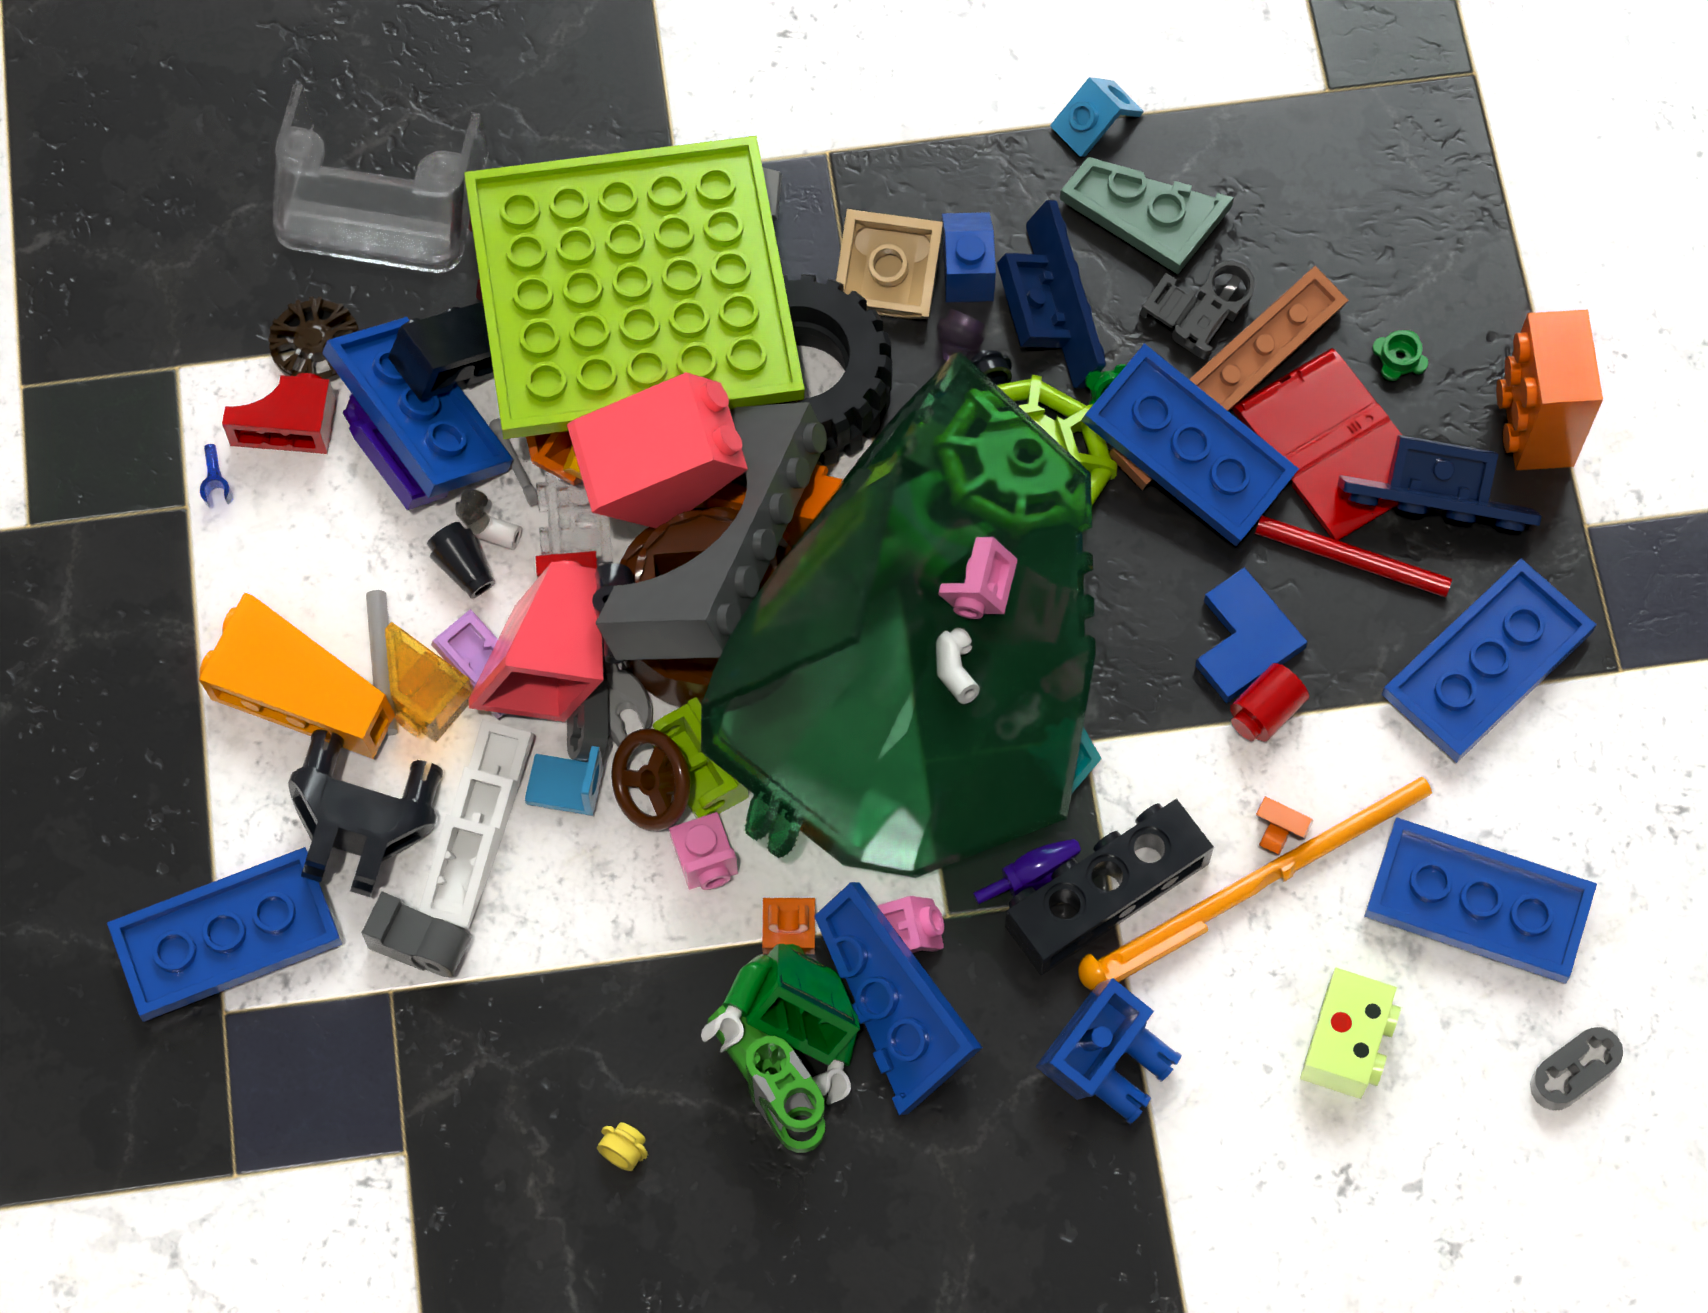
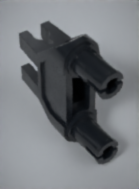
[288,729,443,897]

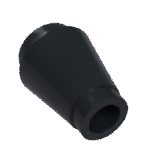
[427,522,495,599]

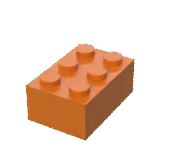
[1496,309,1603,471]

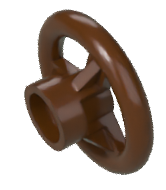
[611,728,690,831]

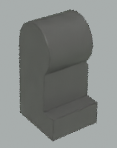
[361,891,471,978]

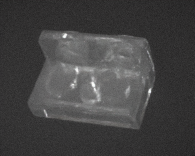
[536,471,614,566]

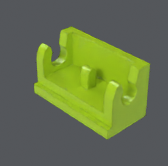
[651,697,749,819]

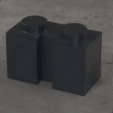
[388,302,494,400]

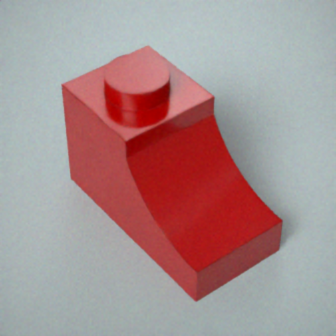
[222,373,336,454]

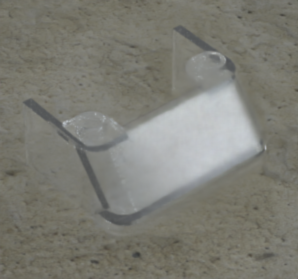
[272,84,489,273]

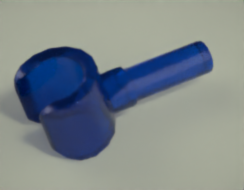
[200,444,233,507]

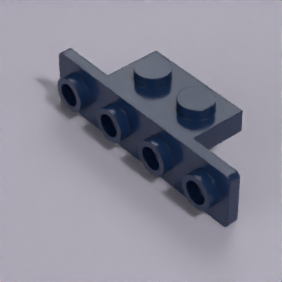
[997,200,1106,389]
[1338,435,1542,531]

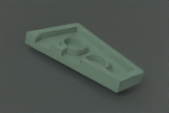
[1060,157,1234,274]

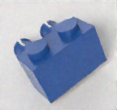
[1035,978,1182,1124]

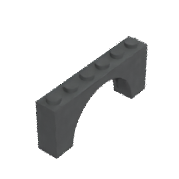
[596,402,827,660]

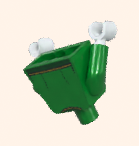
[701,944,860,1105]

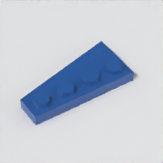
[814,882,983,1116]

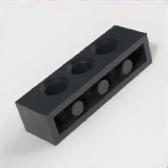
[1005,798,1214,976]

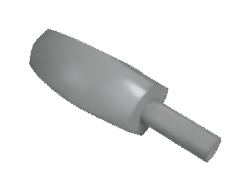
[602,642,652,747]

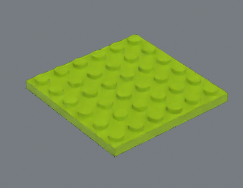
[464,135,805,440]

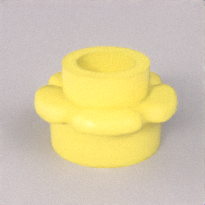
[597,1122,648,1171]

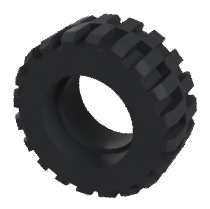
[766,274,892,466]

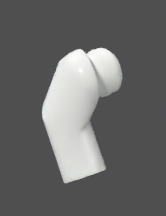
[936,628,980,704]

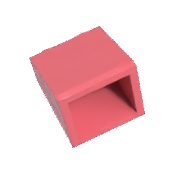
[567,372,748,529]
[469,561,604,722]

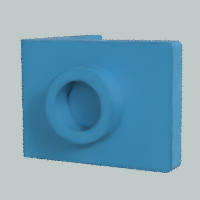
[1050,77,1144,157]
[525,746,604,816]

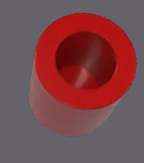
[1230,663,1309,742]

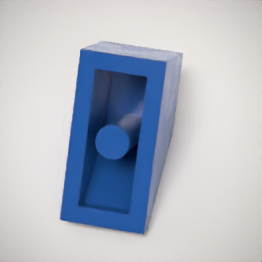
[942,212,996,303]

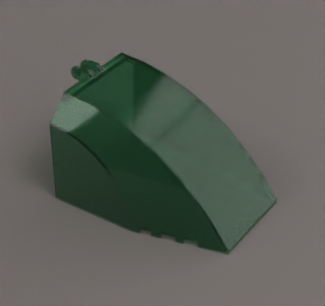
[701,351,1096,878]

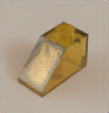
[385,621,473,743]

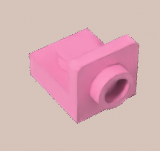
[938,537,1018,619]
[669,812,738,890]
[877,896,944,953]

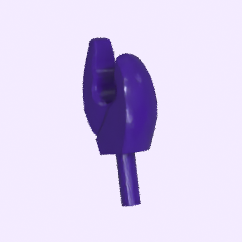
[973,839,1081,905]

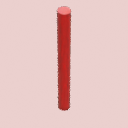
[1255,515,1452,597]

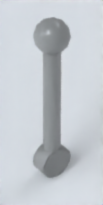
[489,418,539,506]

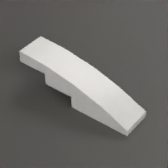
[418,719,535,929]

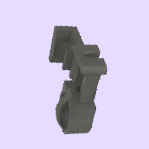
[1139,261,1255,359]

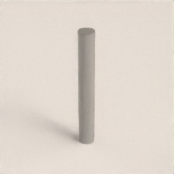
[366,590,398,736]

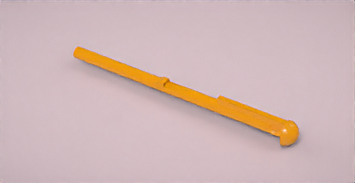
[1078,777,1432,991]

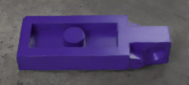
[343,394,449,511]

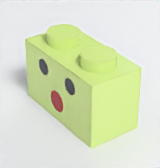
[1300,967,1401,1099]

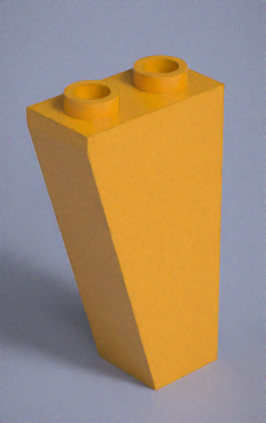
[199,592,395,759]

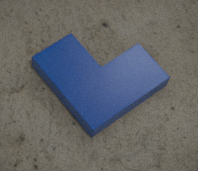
[1195,567,1307,704]

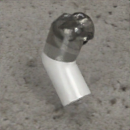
[455,488,522,550]

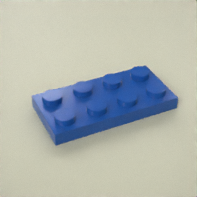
[322,317,513,498]
[1081,343,1299,546]
[1382,558,1597,763]
[1364,817,1597,984]
[107,847,343,1022]

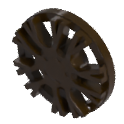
[269,296,359,381]

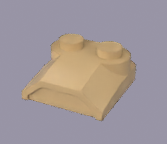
[836,209,944,319]

